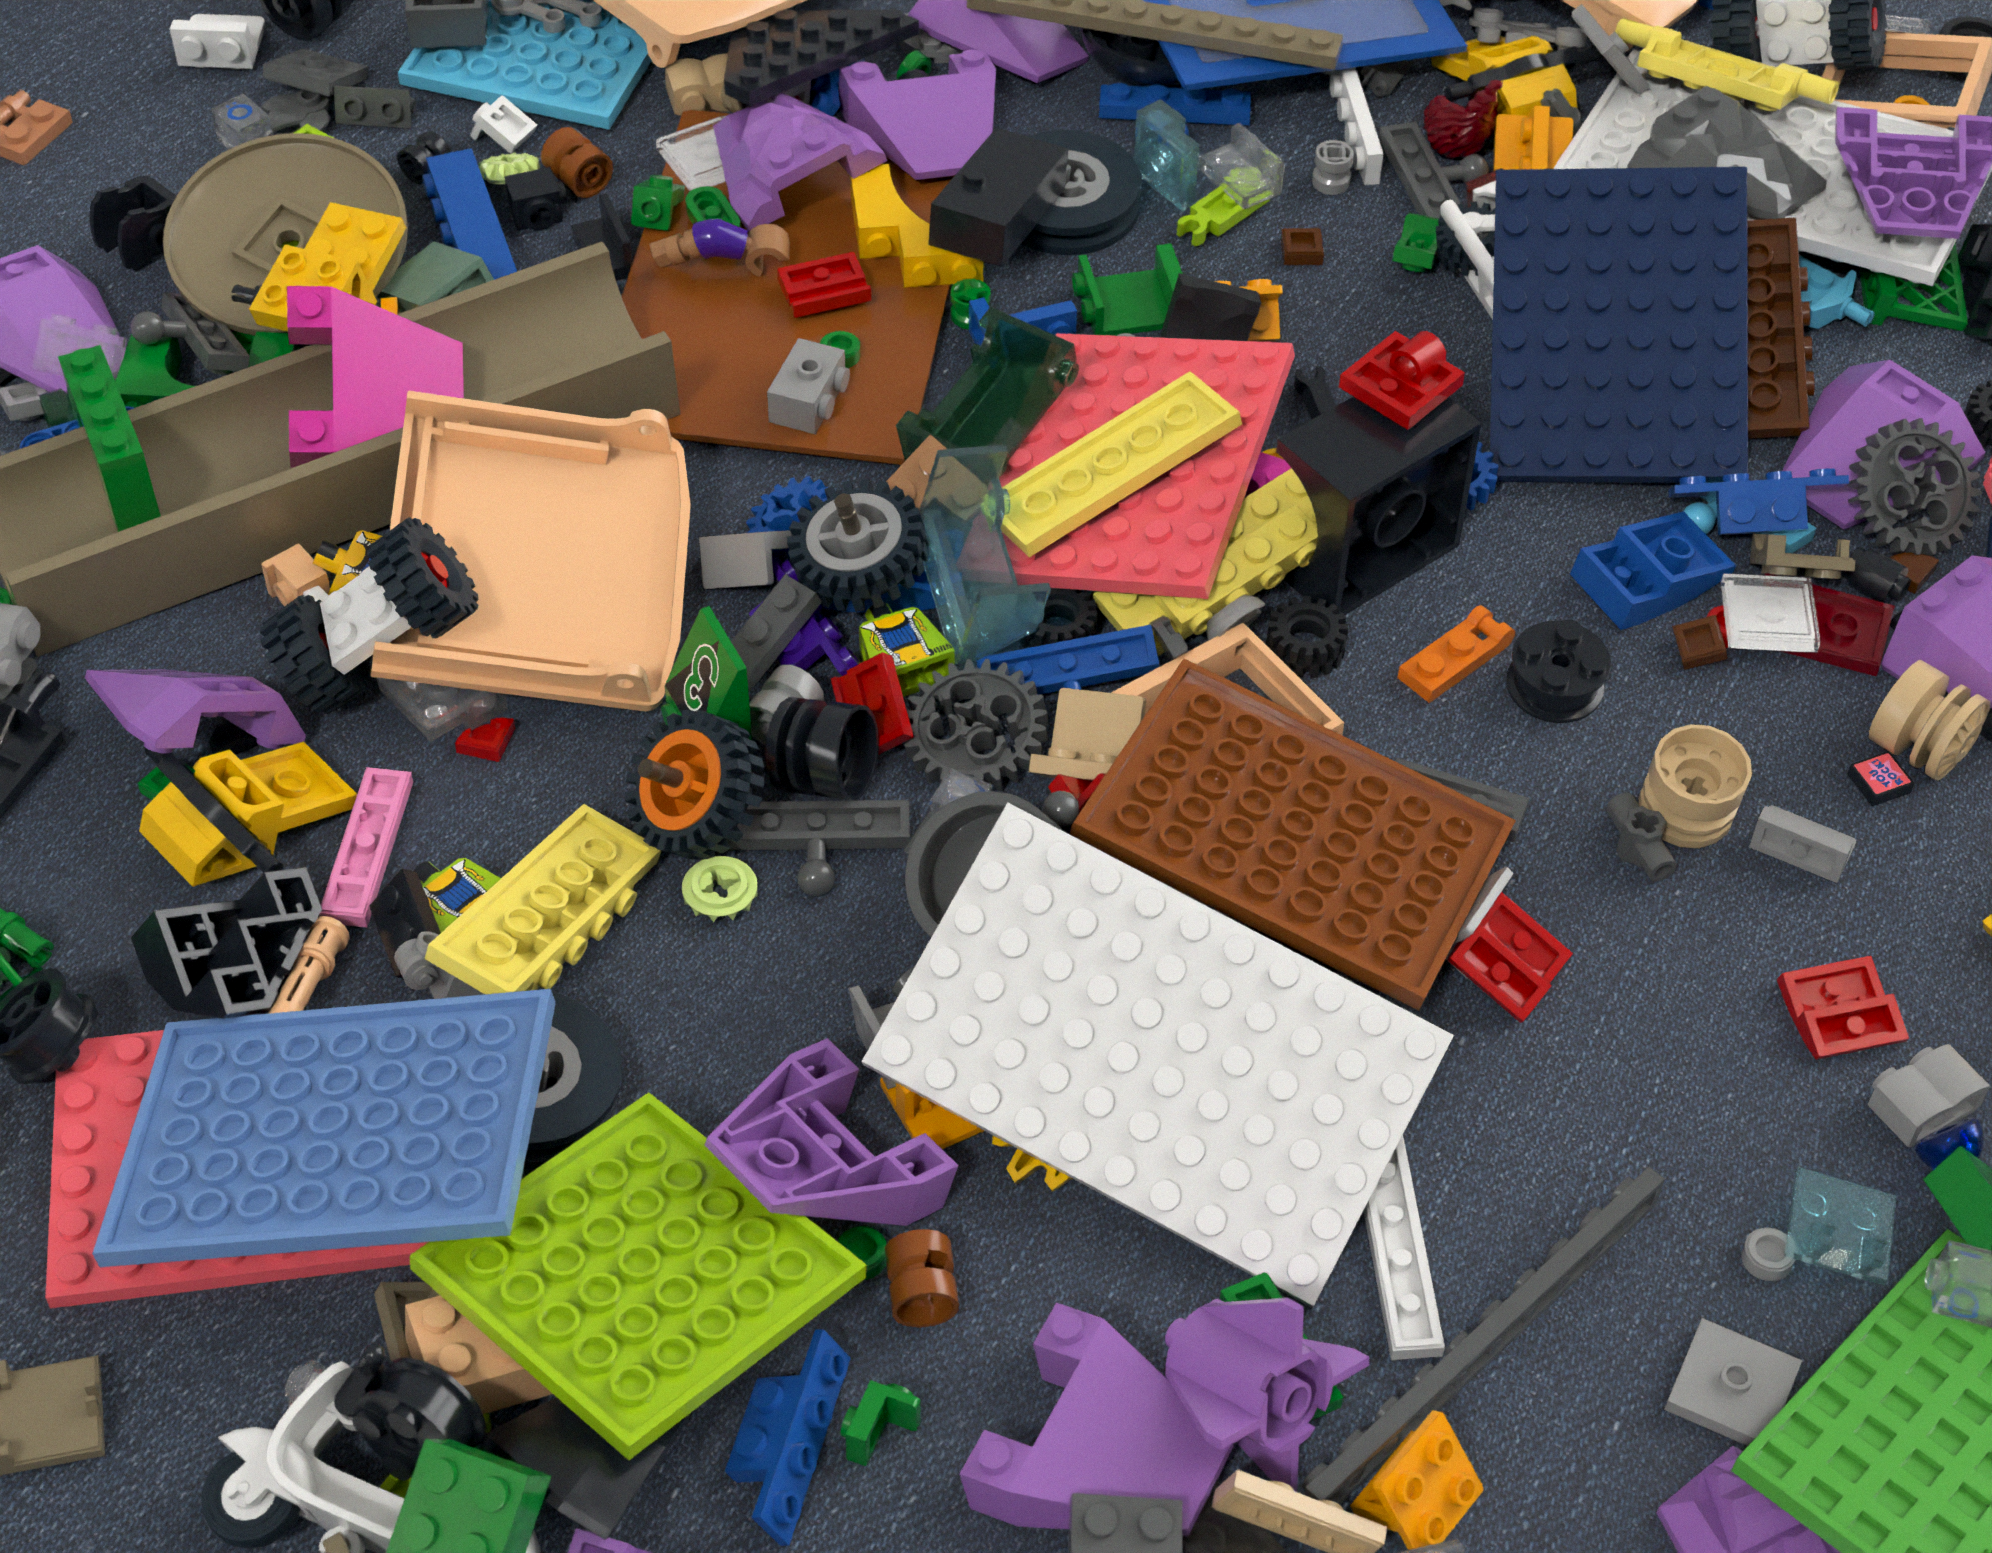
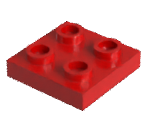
[1339,331,1465,430]

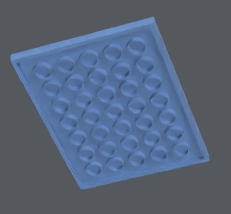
[92,989,556,1267]

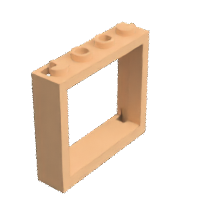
[1822,32,1992,129]
[1111,623,1344,735]

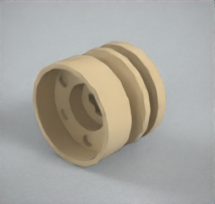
[1869,660,1991,781]
[1638,724,1752,848]

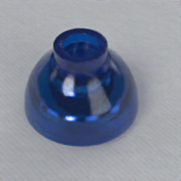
[1914,1117,1984,1169]

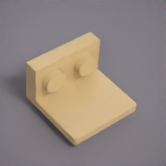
[1029,688,1146,782]

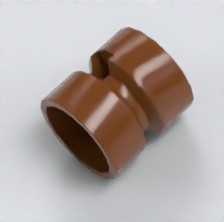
[541,127,613,198]
[885,1229,959,1328]

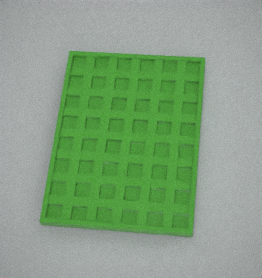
[1731,1229,1992,1553]

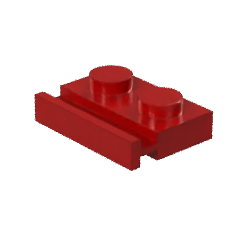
[777,251,872,318]
[831,652,914,755]

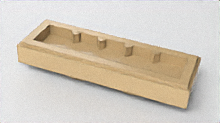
[1212,1470,1387,1553]

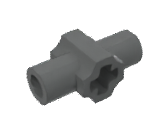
[1606,793,1677,882]

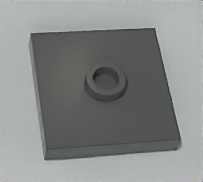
[263,48,368,97]

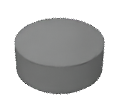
[1741,1228,1797,1281]

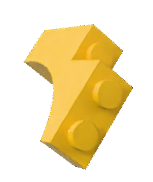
[850,164,984,288]

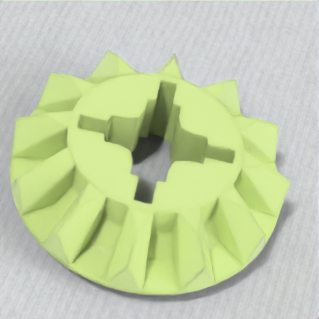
[478,153,540,184]
[682,856,758,923]

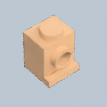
[261,543,330,606]

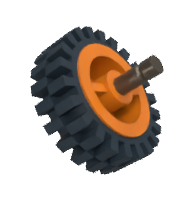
[625,709,764,860]

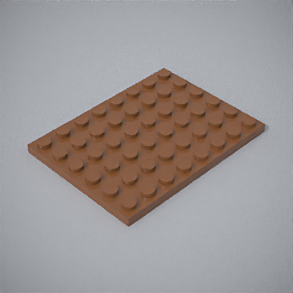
[1069,658,1516,1011]

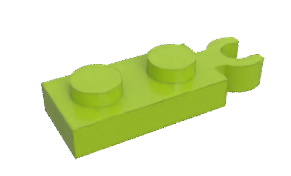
[1177,171,1271,246]

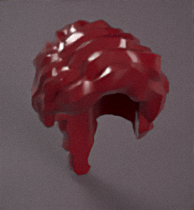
[1423,80,1503,158]

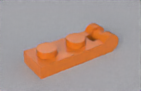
[1397,605,1516,703]

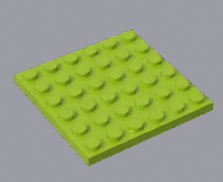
[409,1092,867,1460]

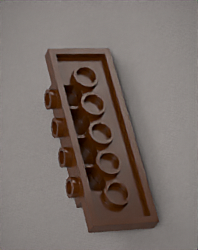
[1747,217,1815,439]

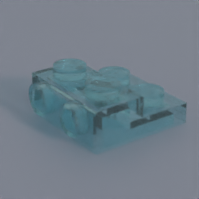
[1134,99,1199,212]

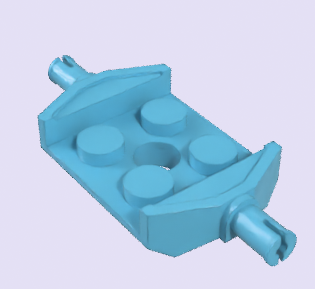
[1799,255,1875,329]

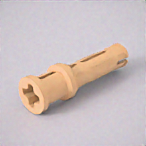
[268,916,350,1014]

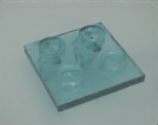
[1784,1167,1896,1286]

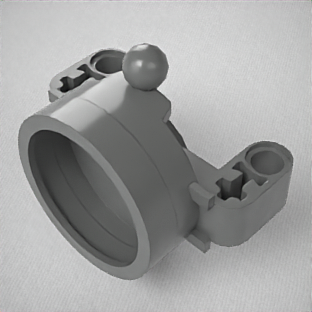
[903,791,1080,937]

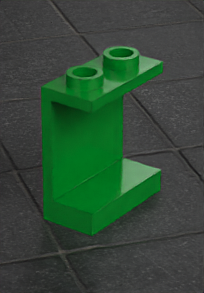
[1072,243,1183,336]

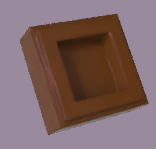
[1280,228,1324,265]
[1672,615,1728,670]

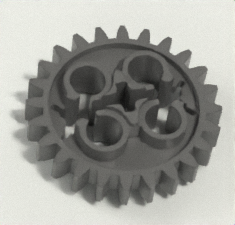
[1847,418,1982,556]
[904,659,1049,795]

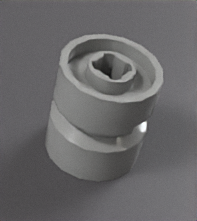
[749,665,824,746]

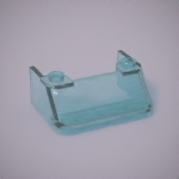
[919,444,1051,665]

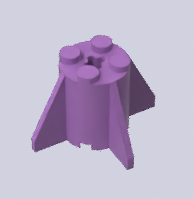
[1165,1298,1369,1492]

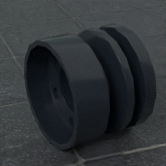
[765,697,879,801]

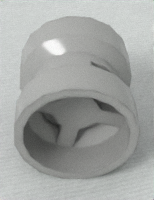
[1312,140,1354,195]

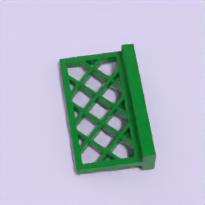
[1859,242,1968,331]

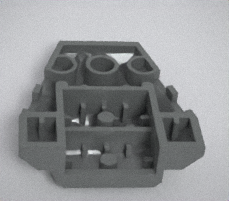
[1627,85,1827,219]

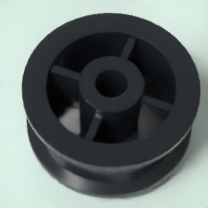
[1506,620,1611,723]
[0,968,98,1084]
[352,1358,486,1481]

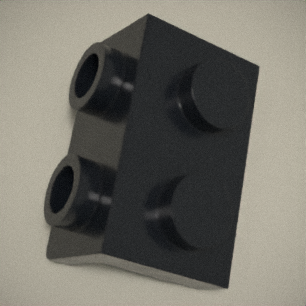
[369,868,441,979]

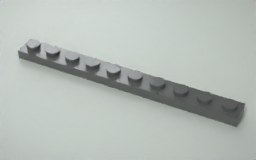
[1302,1167,1665,1505]

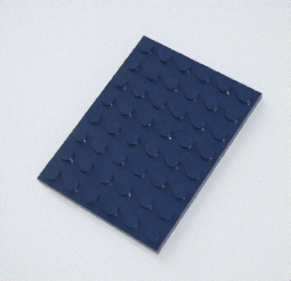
[1490,167,1748,483]

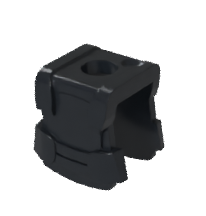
[89,176,177,271]

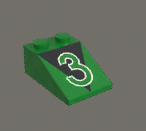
[661,606,752,740]

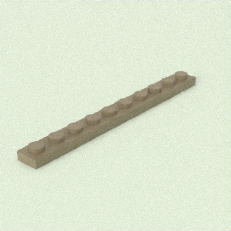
[967,0,1344,70]

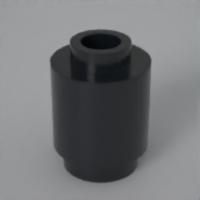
[1841,547,1911,604]

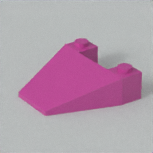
[287,286,464,467]

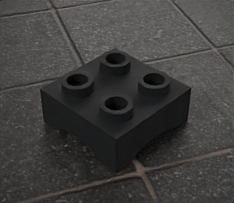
[1159,273,1261,341]

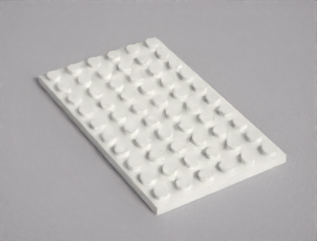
[1553,49,1992,286]
[862,803,1454,1308]

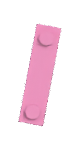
[319,767,413,928]

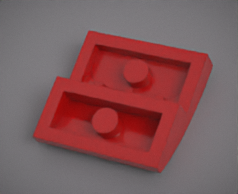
[1447,892,1573,1023]
[1776,956,1909,1060]

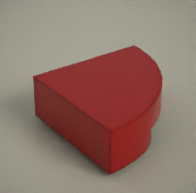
[455,717,515,762]

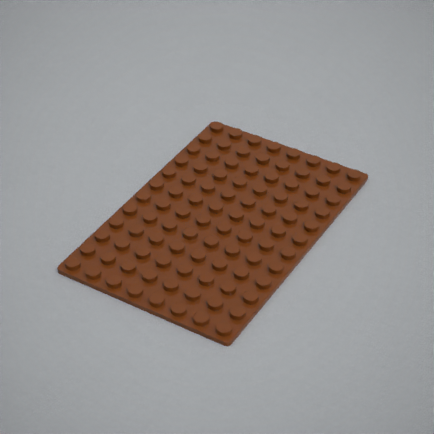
[622,110,955,465]

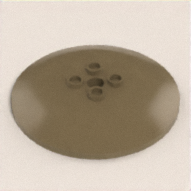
[163,133,408,335]

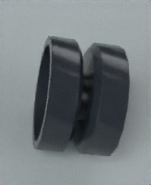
[259,0,353,41]

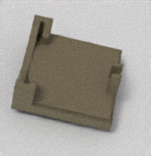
[1750,534,1856,579]
[0,1355,105,1475]

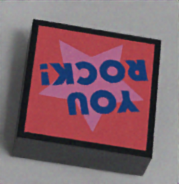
[1847,751,1914,807]

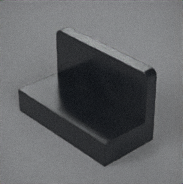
[571,193,632,281]

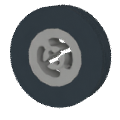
[1021,130,1141,255]
[523,989,622,1169]

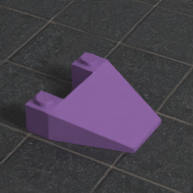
[839,50,996,180]
[705,1038,958,1226]
[960,1303,1234,1536]

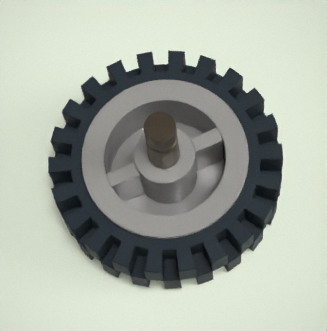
[787,479,929,612]

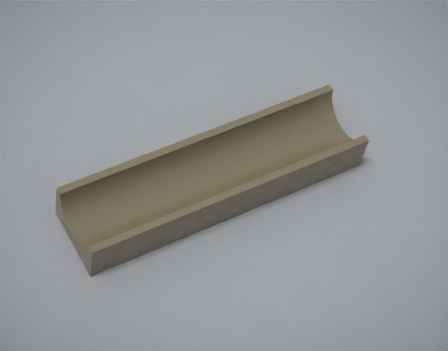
[0,241,680,657]

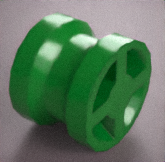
[951,278,991,330]

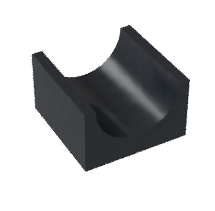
[1276,397,1482,615]

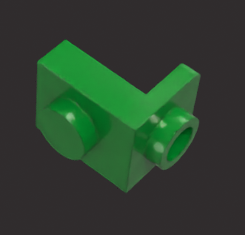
[631,175,685,231]
[1392,213,1439,272]
[840,1380,921,1467]

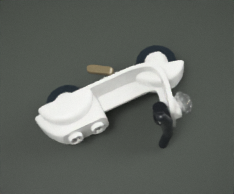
[201,1343,541,1553]

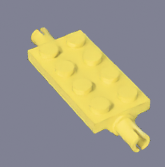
[1615,18,1839,111]

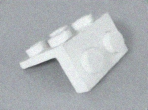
[170,14,265,69]

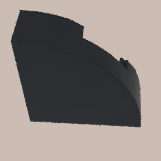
[209,716,258,755]

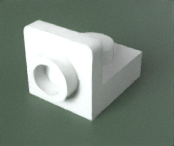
[470,95,537,154]

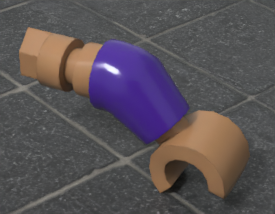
[649,219,790,277]

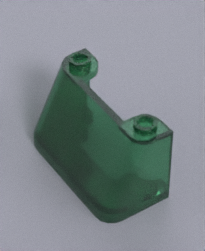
[896,307,1079,482]

